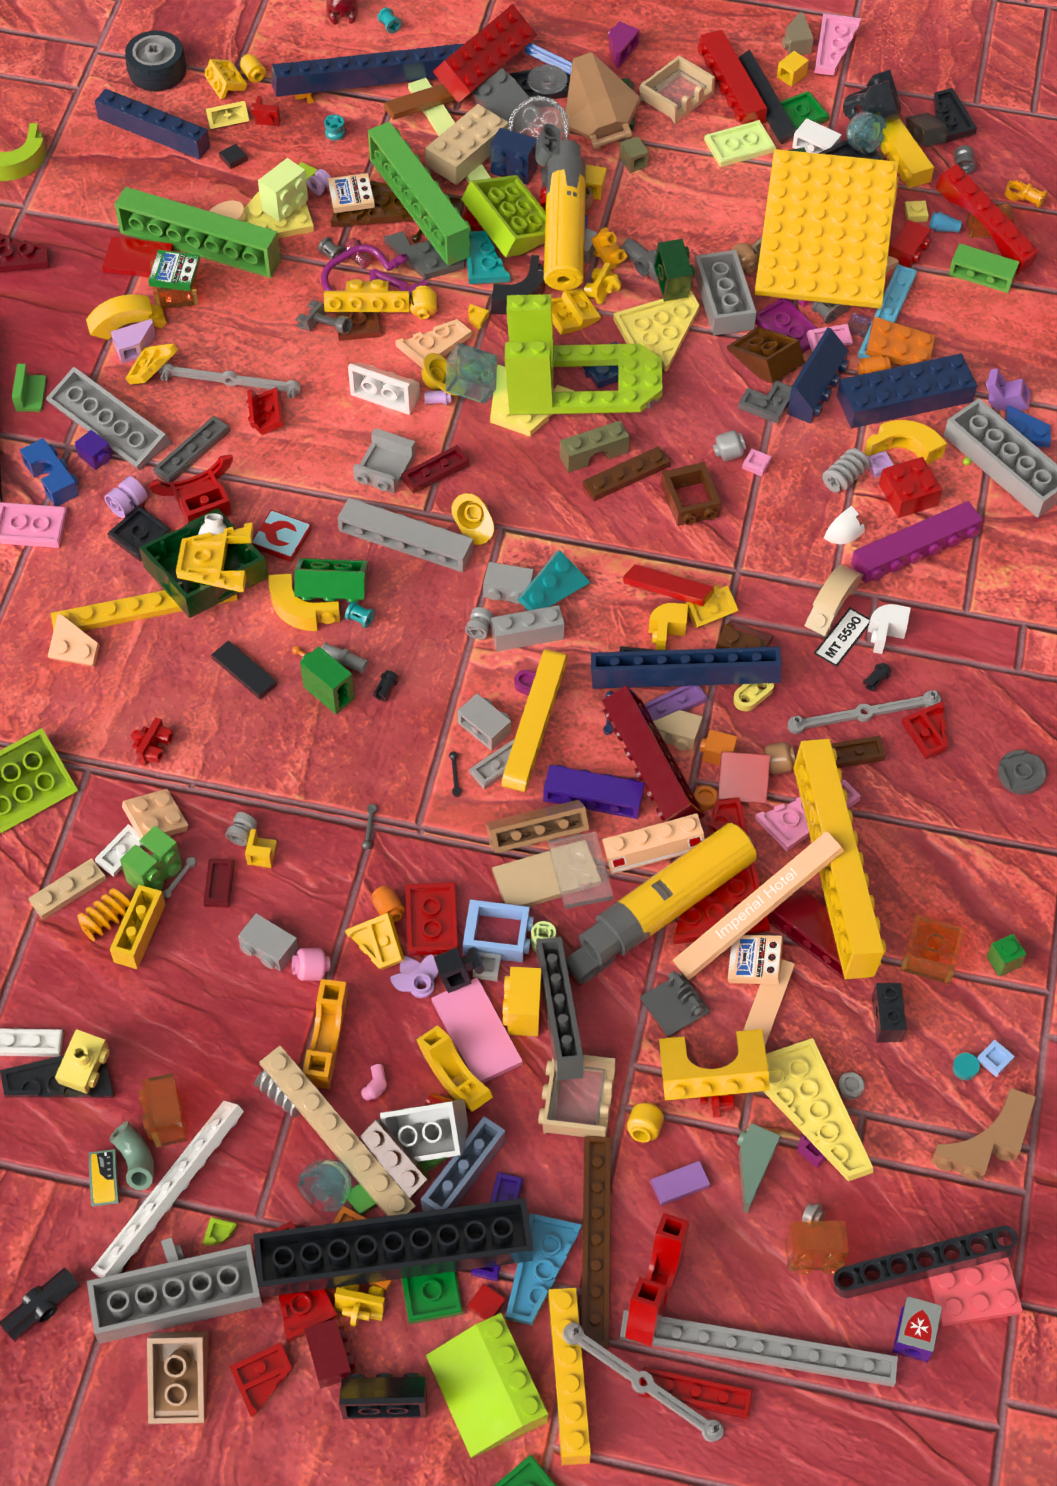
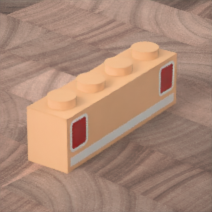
[602,814,705,874]

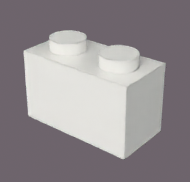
[792,118,842,154]

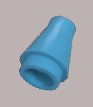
[929,211,962,233]

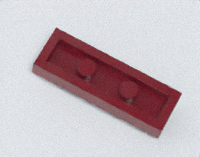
[401,445,469,494]

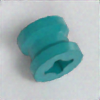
[324,114,345,141]

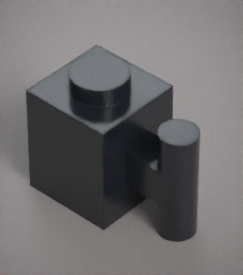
[434,947,484,993]

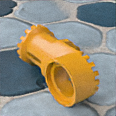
[1005,180,1048,208]

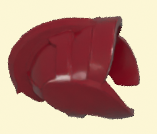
[326,0,358,25]

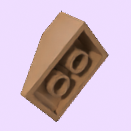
[147,1331,209,1424]

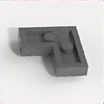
[738,381,792,424]

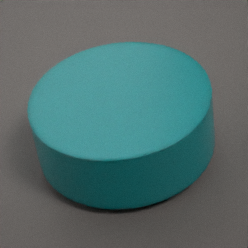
[952,1053,980,1080]

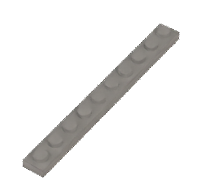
[619,1310,898,1387]

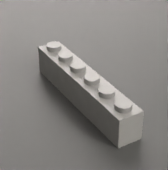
[337,498,473,572]

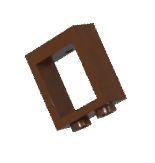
[661,462,721,526]

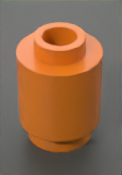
[857,355,891,375]
[372,886,405,923]

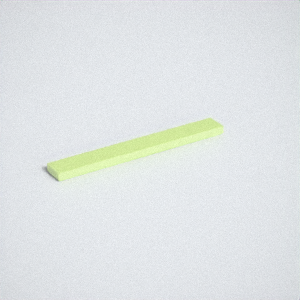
[408,78,491,183]

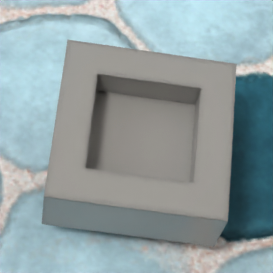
[472,951,501,982]
[161,1237,185,1263]

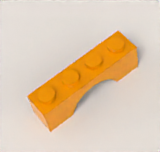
[302,979,348,1089]

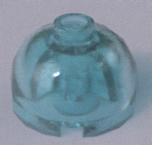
[846,111,886,154]
[297,1158,352,1212]

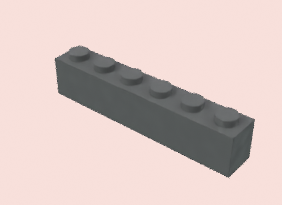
[536,937,584,1081]

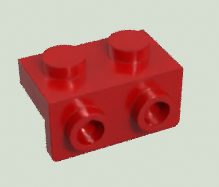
[246,387,284,435]

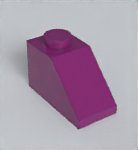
[608,21,640,68]

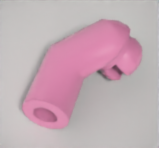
[361,1064,387,1101]

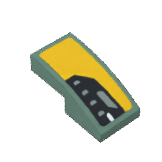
[89,1149,120,1207]

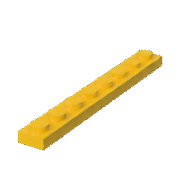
[51,590,237,631]

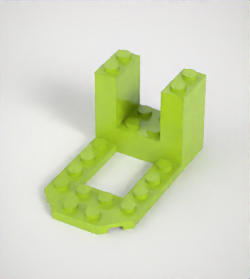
[505,294,662,415]

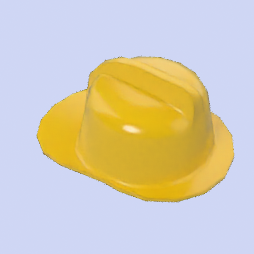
[421,353,466,396]
[452,493,494,545]

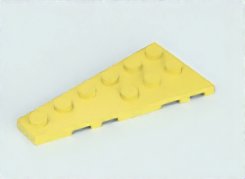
[763,1038,873,1181]

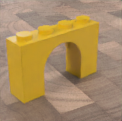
[659,1029,770,1101]

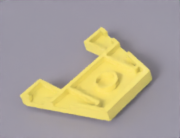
[490,365,574,436]

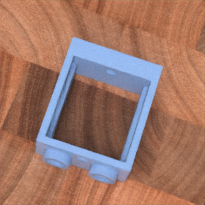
[463,900,534,963]

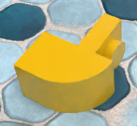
[648,603,688,650]

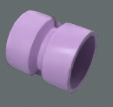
[104,476,148,518]

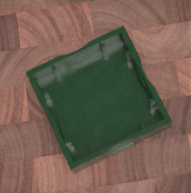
[139,508,269,618]

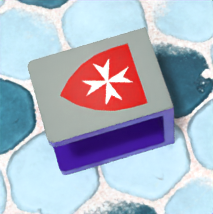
[892,1297,942,1362]

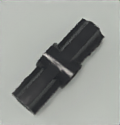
[0,1267,80,1342]

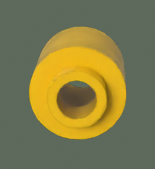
[240,54,266,83]

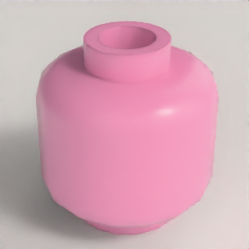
[292,948,330,981]

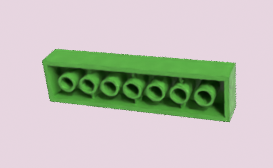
[368,122,471,266]
[114,187,281,278]

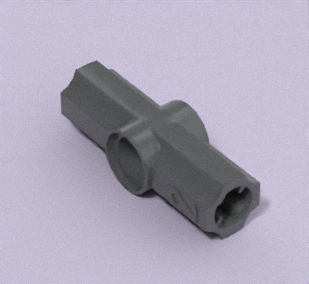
[620,238,658,283]

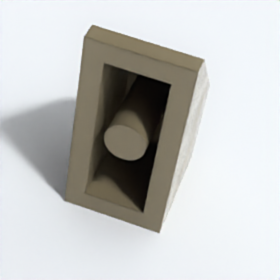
[782,12,814,55]

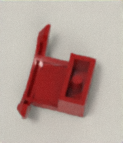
[149,455,233,524]

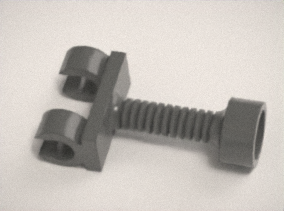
[295,300,352,334]

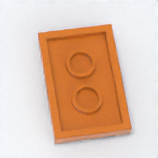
[865,317,935,366]

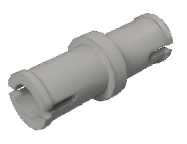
[322,642,368,674]

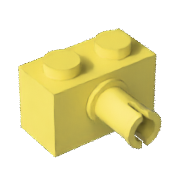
[55,1029,110,1094]

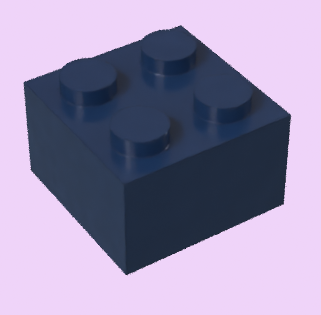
[491,127,537,185]

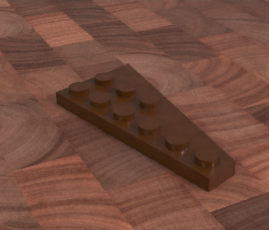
[331,181,465,227]

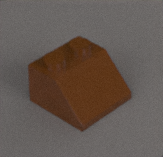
[716,621,774,649]

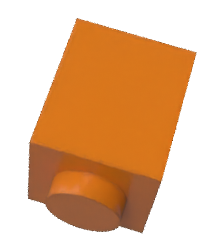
[699,730,737,766]

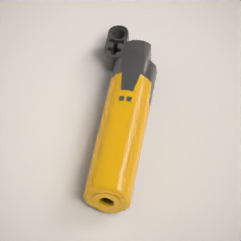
[535,123,586,291]

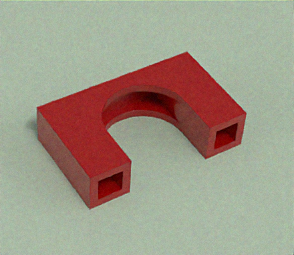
[625,1213,690,1346]

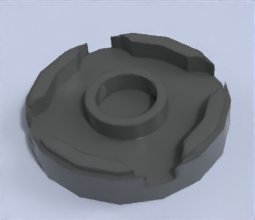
[997,750,1047,795]

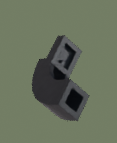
[491,255,546,315]

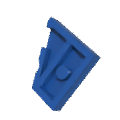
[1005,406,1051,448]

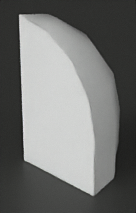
[824,506,865,544]

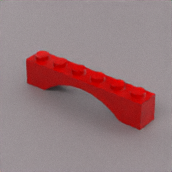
[936,164,1039,275]

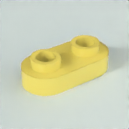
[733,683,774,711]

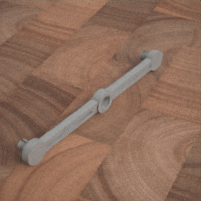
[158,363,301,398]
[787,690,941,734]
[562,1323,724,1442]

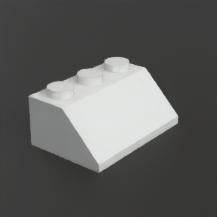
[348,362,420,415]

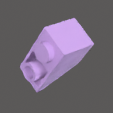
[111,319,156,364]

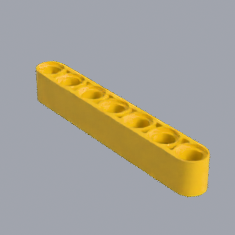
[502,649,568,792]

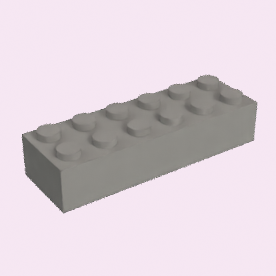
[944,398,1057,518]
[87,1244,263,1344]

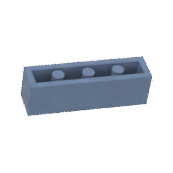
[421,1116,506,1211]

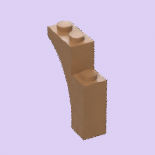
[930,1088,1036,1181]

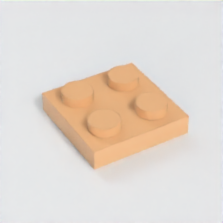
[122,789,188,839]

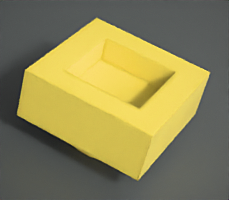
[904,201,929,222]

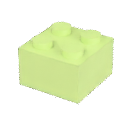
[258,158,308,222]

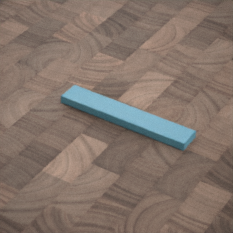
[857,264,917,359]

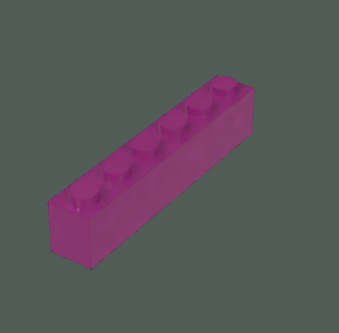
[851,501,983,583]

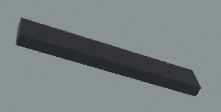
[739,49,797,144]

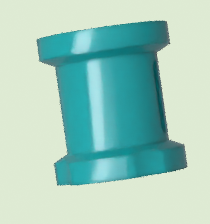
[377,7,402,34]
[345,602,375,628]

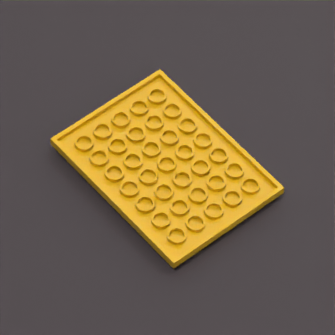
[755,149,898,309]

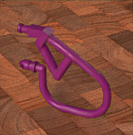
[321,244,428,300]

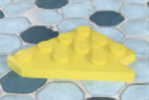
[243,192,314,239]
[613,290,699,372]

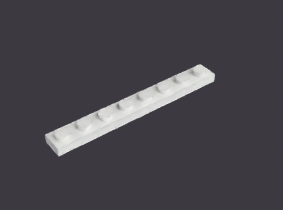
[91,1101,244,1278]

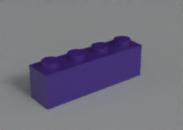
[543,765,644,819]

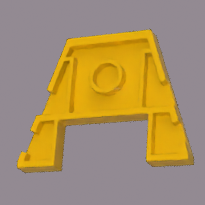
[176,522,254,592]

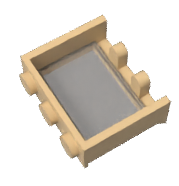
[639,55,715,124]
[538,1055,616,1137]

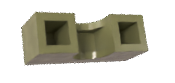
[559,420,630,473]

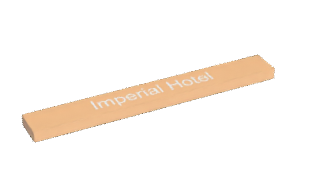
[673,831,844,980]

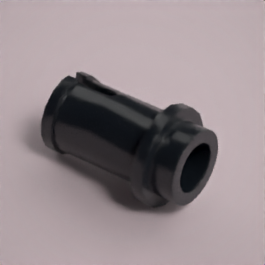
[863,663,891,692]
[373,670,398,701]

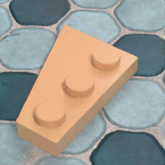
[396,319,472,369]

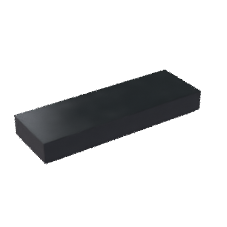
[211,640,277,699]

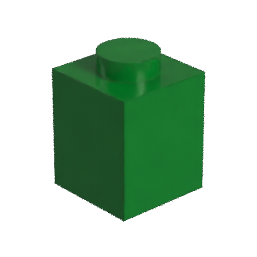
[986,934,1027,977]

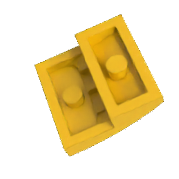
[551,288,601,335]

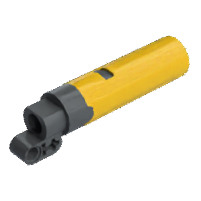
[566,823,757,985]

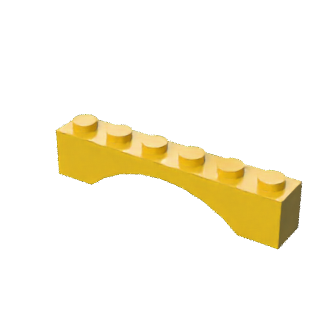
[548,1288,591,1466]

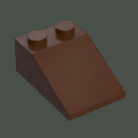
[727,327,805,383]

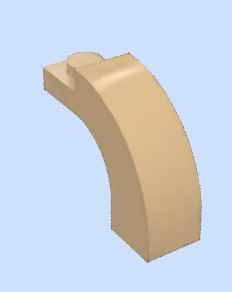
[804,564,864,636]

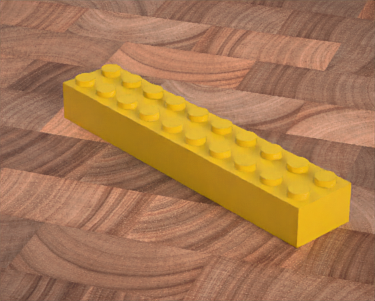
[793,739,886,980]

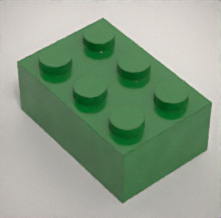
[294,558,368,602]

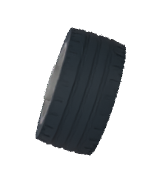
[125,30,186,92]

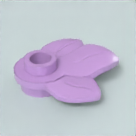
[390,954,439,998]

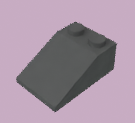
[472,68,543,134]

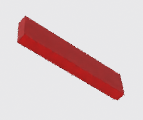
[623,564,714,606]
[638,1366,753,1419]

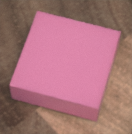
[742,449,772,476]

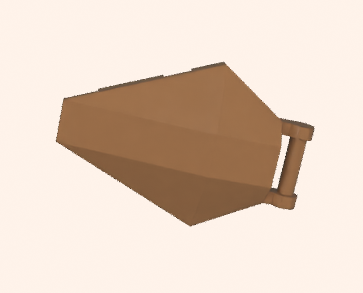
[564,52,640,151]

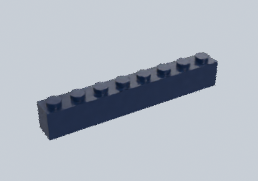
[591,647,781,689]

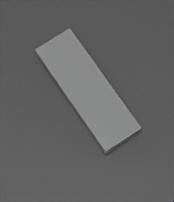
[469,739,540,789]

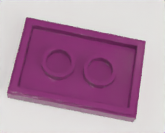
[755,298,818,353]

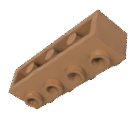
[485,800,589,853]

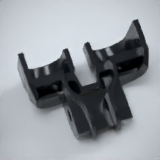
[843,69,901,122]

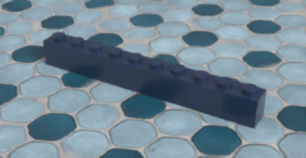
[271,43,464,97]

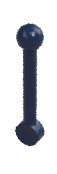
[603,691,614,735]

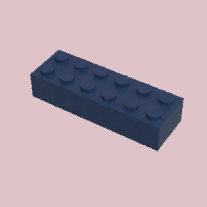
[837,353,977,429]

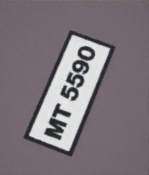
[813,607,870,667]

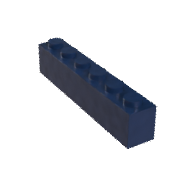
[95,88,210,160]

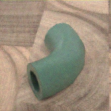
[109,1121,155,1190]

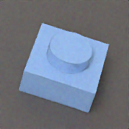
[977,1040,1015,1077]

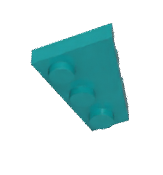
[467,231,510,284]
[517,550,591,611]

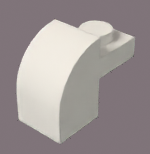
[867,604,911,654]

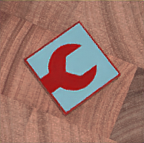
[251,510,312,562]

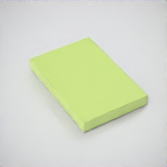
[704,120,776,167]

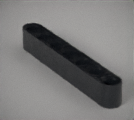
[833,1226,1018,1298]

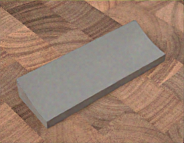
[46,367,172,471]

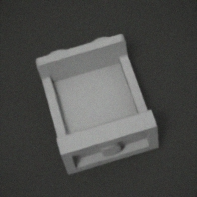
[353,428,416,494]

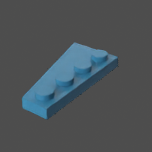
[505,1213,582,1326]

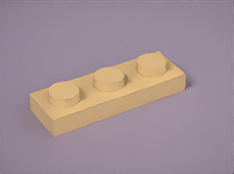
[28,858,106,920]

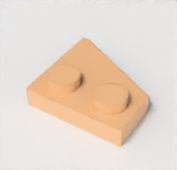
[48,614,100,667]

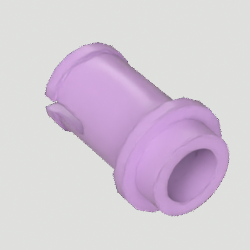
[424,390,452,405]

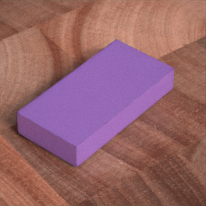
[650,1161,710,1206]

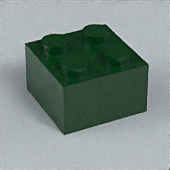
[653,239,695,302]

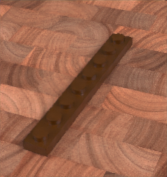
[581,1136,611,1350]

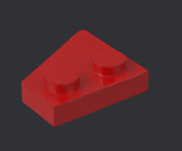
[901,701,948,759]

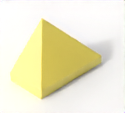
[206,101,249,129]

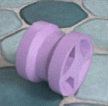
[307,169,331,195]

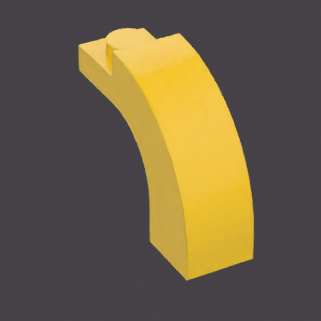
[86,294,166,340]
[864,420,947,464]
[269,574,340,631]
[416,1025,493,1112]

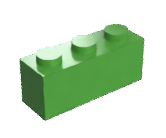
[949,243,1019,293]

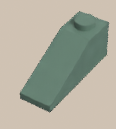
[737,1123,780,1214]

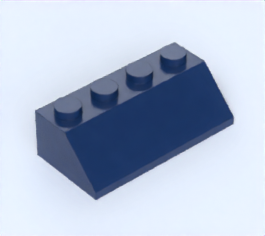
[787,327,850,424]

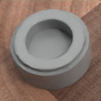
[837,1072,864,1100]

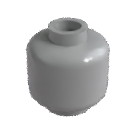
[713,430,747,462]

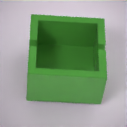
[120,826,182,891]

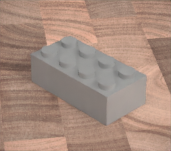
[694,250,756,336]

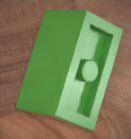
[12,364,47,412]

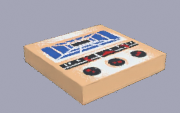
[327,173,375,213]
[728,935,783,984]

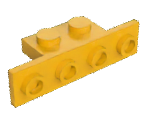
[324,279,409,312]

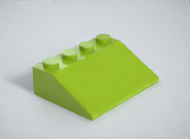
[461,175,546,257]
[0,728,78,834]
[426,1313,548,1459]

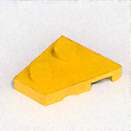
[345,913,405,970]

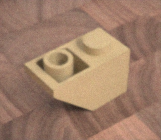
[653,710,703,751]

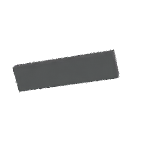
[153,416,230,482]

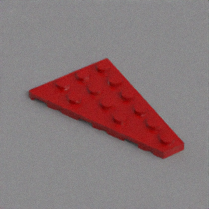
[673,798,770,944]

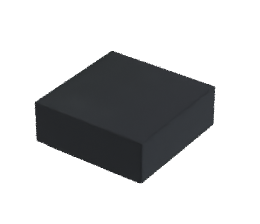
[219,144,247,169]

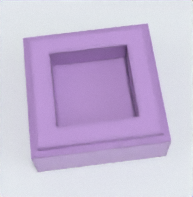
[868,451,894,478]

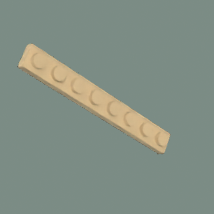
[260,1046,416,1216]

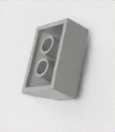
[380,1099,468,1162]

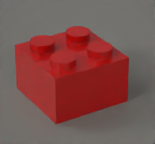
[879,456,942,518]

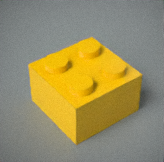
[503,967,541,1037]

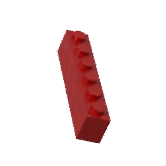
[698,30,767,125]

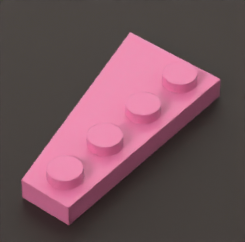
[814,14,862,75]
[755,780,861,852]

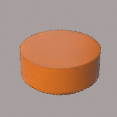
[694,785,718,810]

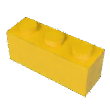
[110,885,166,969]

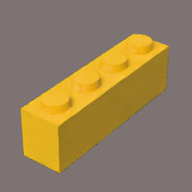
[871,118,934,189]

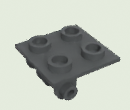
[640,971,710,1037]

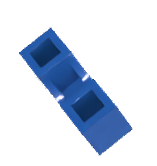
[20,438,79,506]

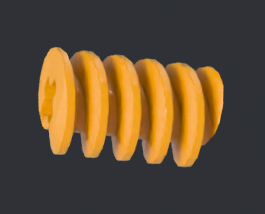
[77,888,131,942]

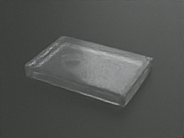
[548,832,613,909]

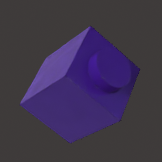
[75,430,112,470]

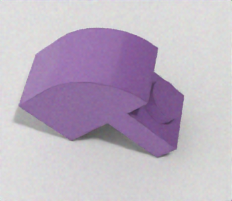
[986,368,1031,411]

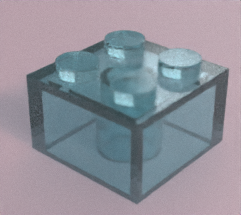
[446,342,497,404]

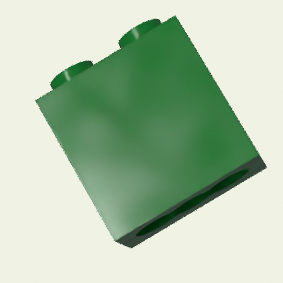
[300,646,355,714]

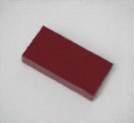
[203,859,234,908]

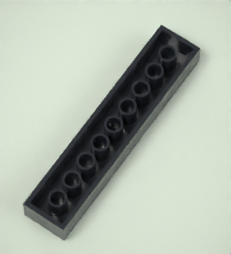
[254,1198,533,1298]

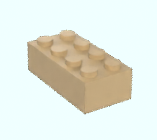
[425,104,509,185]

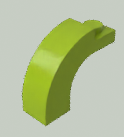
[0,123,47,181]

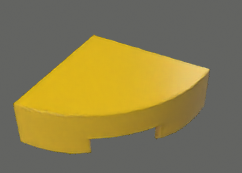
[468,304,489,330]

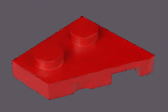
[229,1342,292,1417]

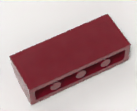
[767,888,845,981]

